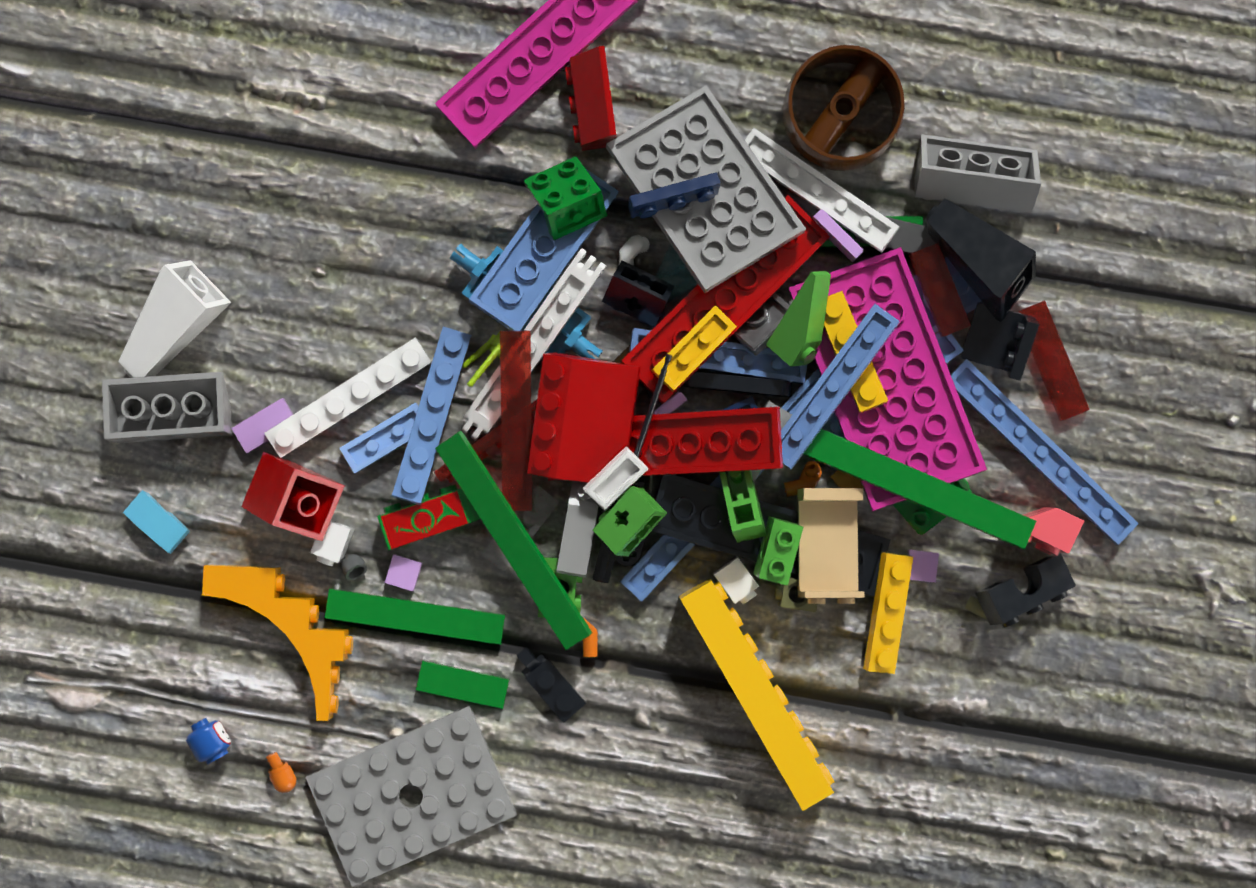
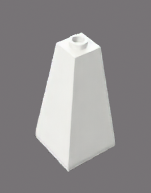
[118,260,231,378]

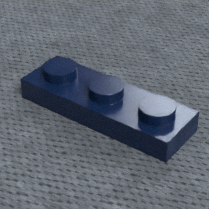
[628,172,721,218]

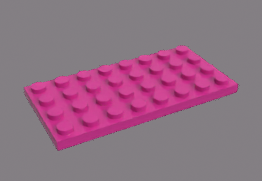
[789,247,987,512]

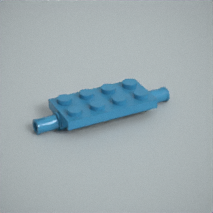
[450,244,603,359]

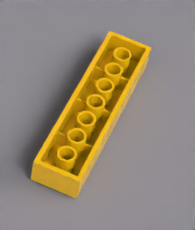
[679,579,835,811]

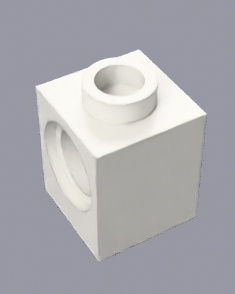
[310,520,355,566]
[713,556,759,605]

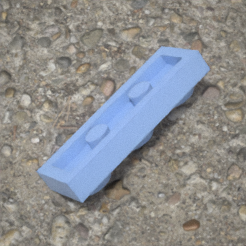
[339,403,419,474]

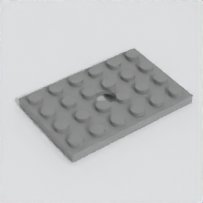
[606,85,806,293]
[305,705,517,887]

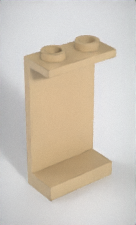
[797,488,864,604]

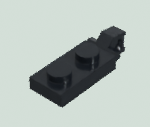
[517,647,586,723]

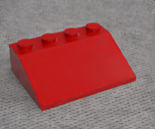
[527,352,641,482]

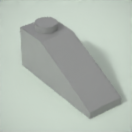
[556,481,599,578]

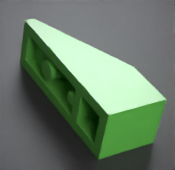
[766,271,831,367]
[719,470,767,543]

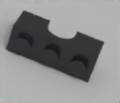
[975,553,1076,628]

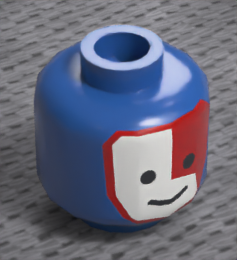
[186,718,231,765]

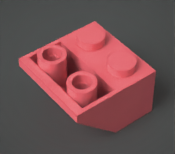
[1023,507,1084,556]

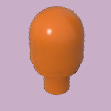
[266,752,296,793]

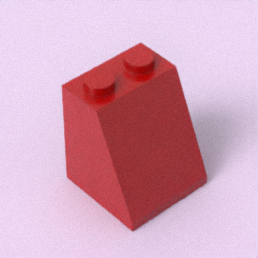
[241,452,345,541]

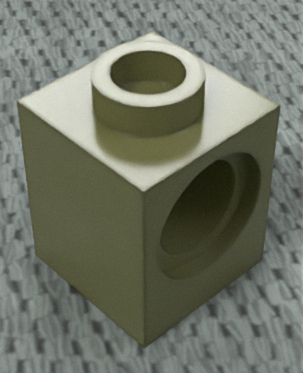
[774,577,818,612]

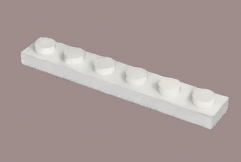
[745,128,899,253]
[264,337,431,458]

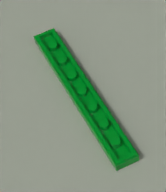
[803,429,1037,550]
[435,431,592,650]

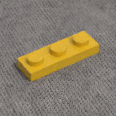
[651,305,737,392]

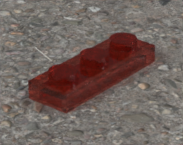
[909,243,971,337]

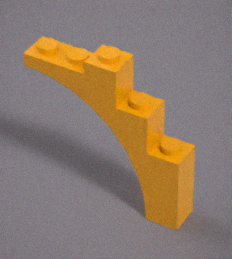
[202,564,353,721]

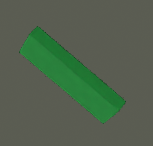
[416,660,510,709]

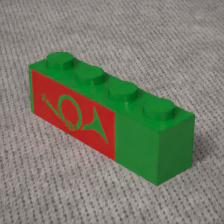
[377,484,481,550]

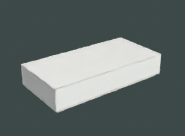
[583,446,648,511]

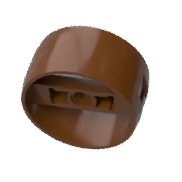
[782,45,905,171]

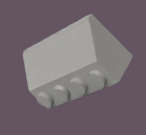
[914,134,1041,213]
[102,372,232,443]

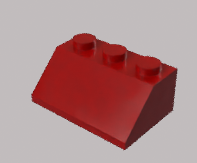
[565,46,617,151]

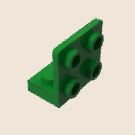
[524,157,607,240]

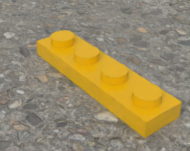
[824,291,888,413]
[863,552,913,674]

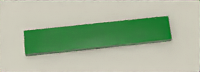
[325,588,506,645]

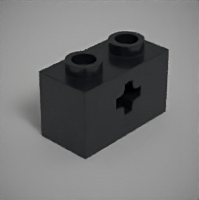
[602,260,675,327]

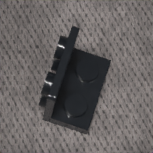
[960,302,1040,381]

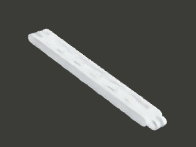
[461,248,606,441]

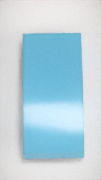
[123,490,190,554]

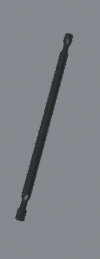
[634,354,672,458]

